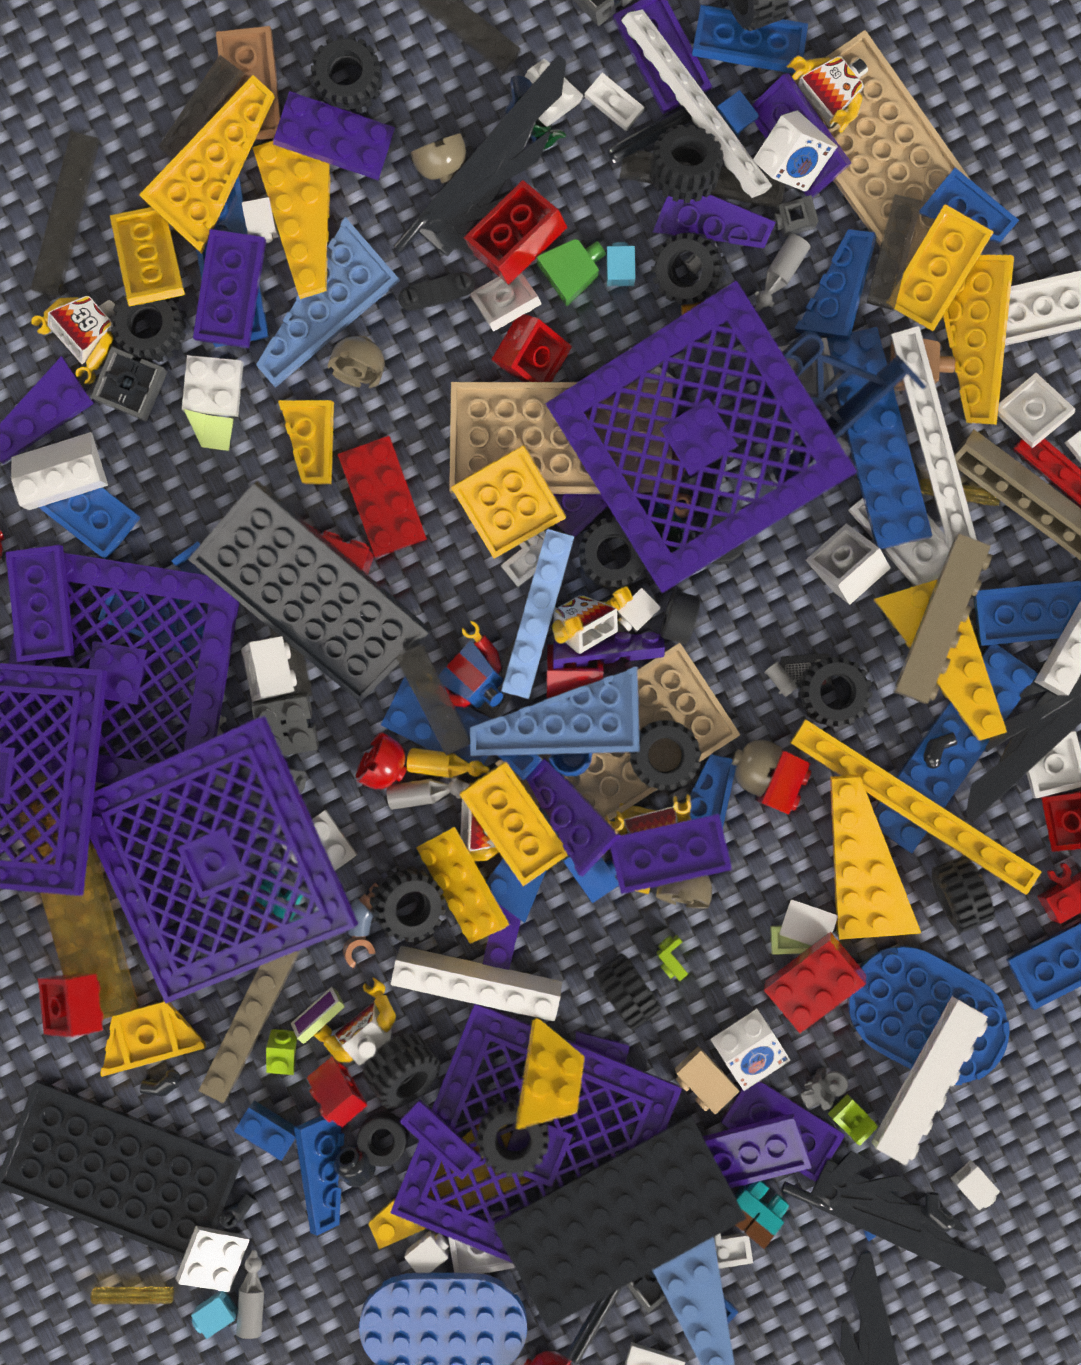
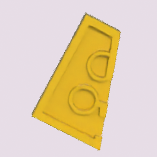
[278,400,334,484]

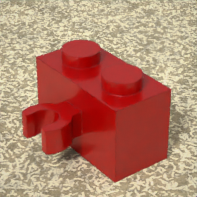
[1037,863,1081,924]
[307,1056,367,1127]

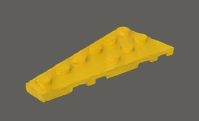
[139,75,275,254]
[252,141,330,299]
[943,255,1014,425]

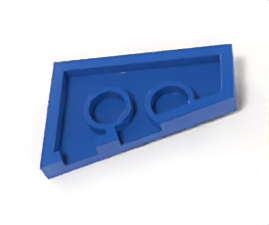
[917,168,1019,244]

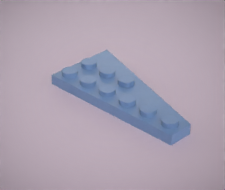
[256,217,399,388]
[470,667,640,756]
[653,1237,734,1365]

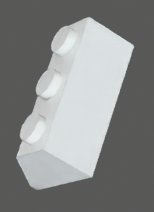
[11,432,108,510]

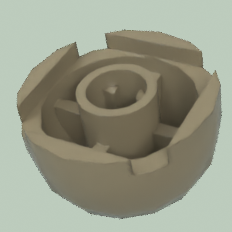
[411,133,467,184]
[327,336,385,388]
[731,740,782,797]
[656,875,712,909]

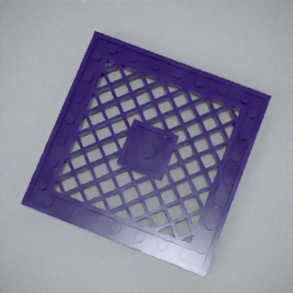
[545,281,857,593]
[0,547,239,800]
[0,663,107,896]
[90,716,359,1003]
[390,1004,682,1263]

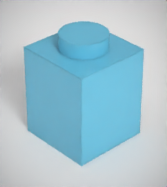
[606,242,635,286]
[191,1291,238,1339]

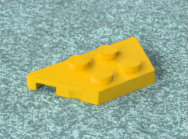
[100,1001,207,1077]
[516,1019,585,1129]

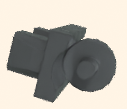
[801,1066,848,1110]

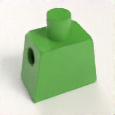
[537,239,606,307]

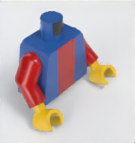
[416,621,503,708]

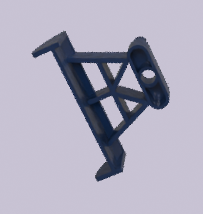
[755,331,927,483]

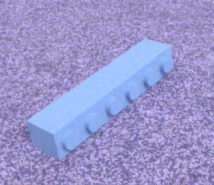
[502,529,574,699]

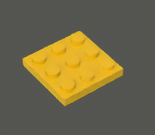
[451,444,566,558]

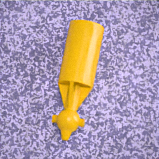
[407,748,490,778]

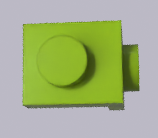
[656,935,688,981]
[266,1029,298,1075]
[828,1094,878,1145]

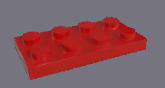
[338,436,427,558]

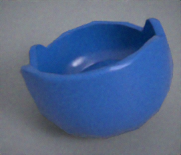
[549,753,592,777]

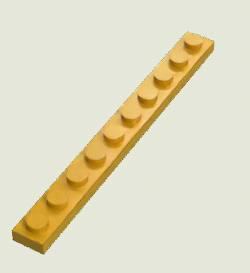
[790,720,1041,895]

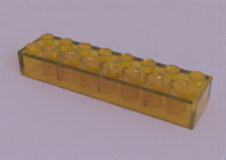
[19,802,139,1019]

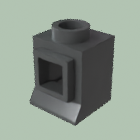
[773,195,819,237]

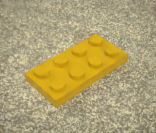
[886,204,994,331]
[110,207,185,306]
[459,761,568,886]
[416,827,510,944]

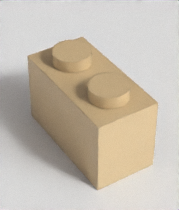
[675,1046,739,1114]

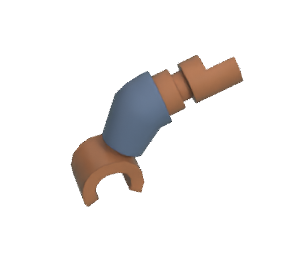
[343,883,379,968]

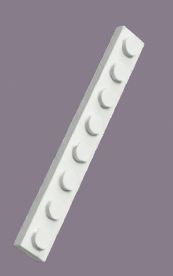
[621,9,772,198]
[891,326,977,550]

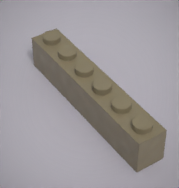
[954,429,1081,560]
[893,534,992,704]
[199,949,302,1103]

